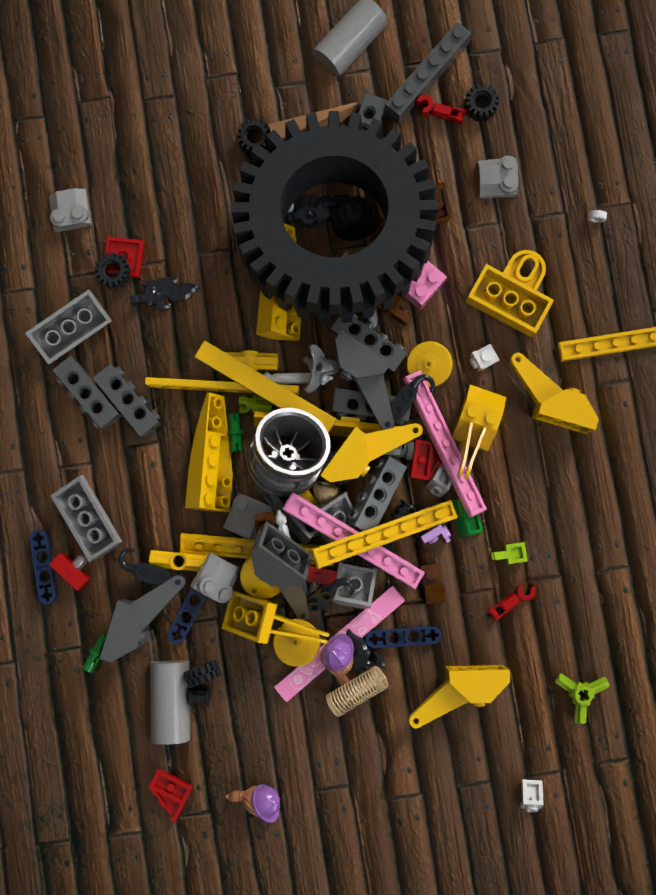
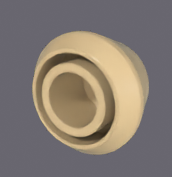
[313,481,339,504]

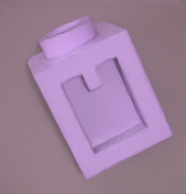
[419,525,451,545]

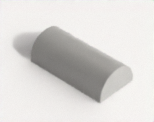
[312,0,388,77]
[25,290,112,364]
[51,475,123,562]
[150,660,191,745]

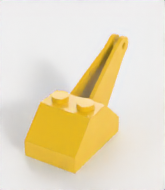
[510,353,599,434]
[452,385,506,480]
[321,423,423,482]
[221,591,330,644]
[409,665,510,728]

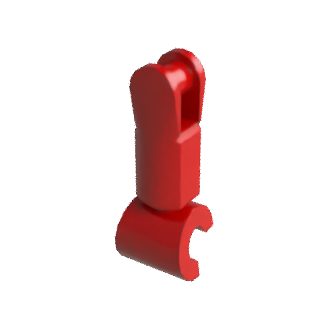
[415,94,466,124]
[486,584,536,622]

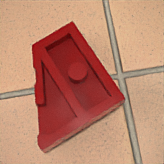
[409,439,442,481]
[148,768,193,823]

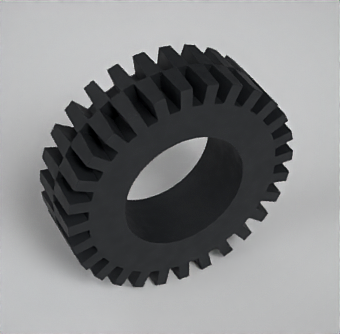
[231,111,438,324]

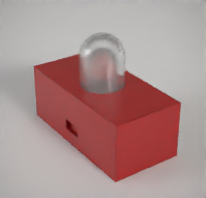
[49,553,92,591]
[306,565,337,595]

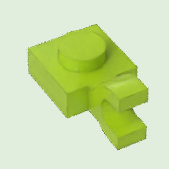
[239,395,272,413]
[491,542,528,564]

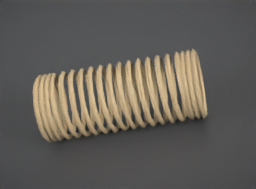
[326,666,388,717]

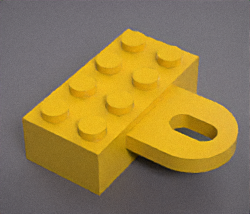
[465,250,554,338]

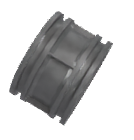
[247,408,330,497]

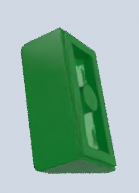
[452,498,483,538]

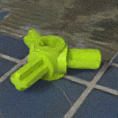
[555,673,609,724]

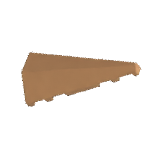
[268,102,359,139]

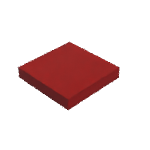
[104,237,145,279]

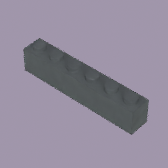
[384,22,472,125]

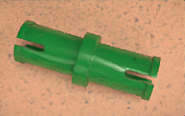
[227,413,243,453]
[82,632,107,673]

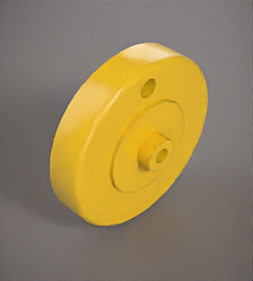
[407,341,453,387]
[240,556,281,599]
[273,619,321,667]

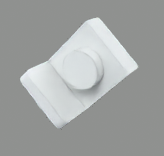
[469,344,499,372]
[520,779,544,812]

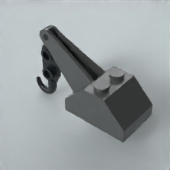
[333,330,435,430]
[251,521,355,621]
[100,548,186,662]

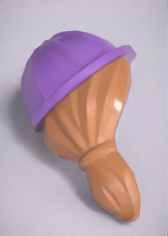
[321,634,354,688]
[225,784,280,823]

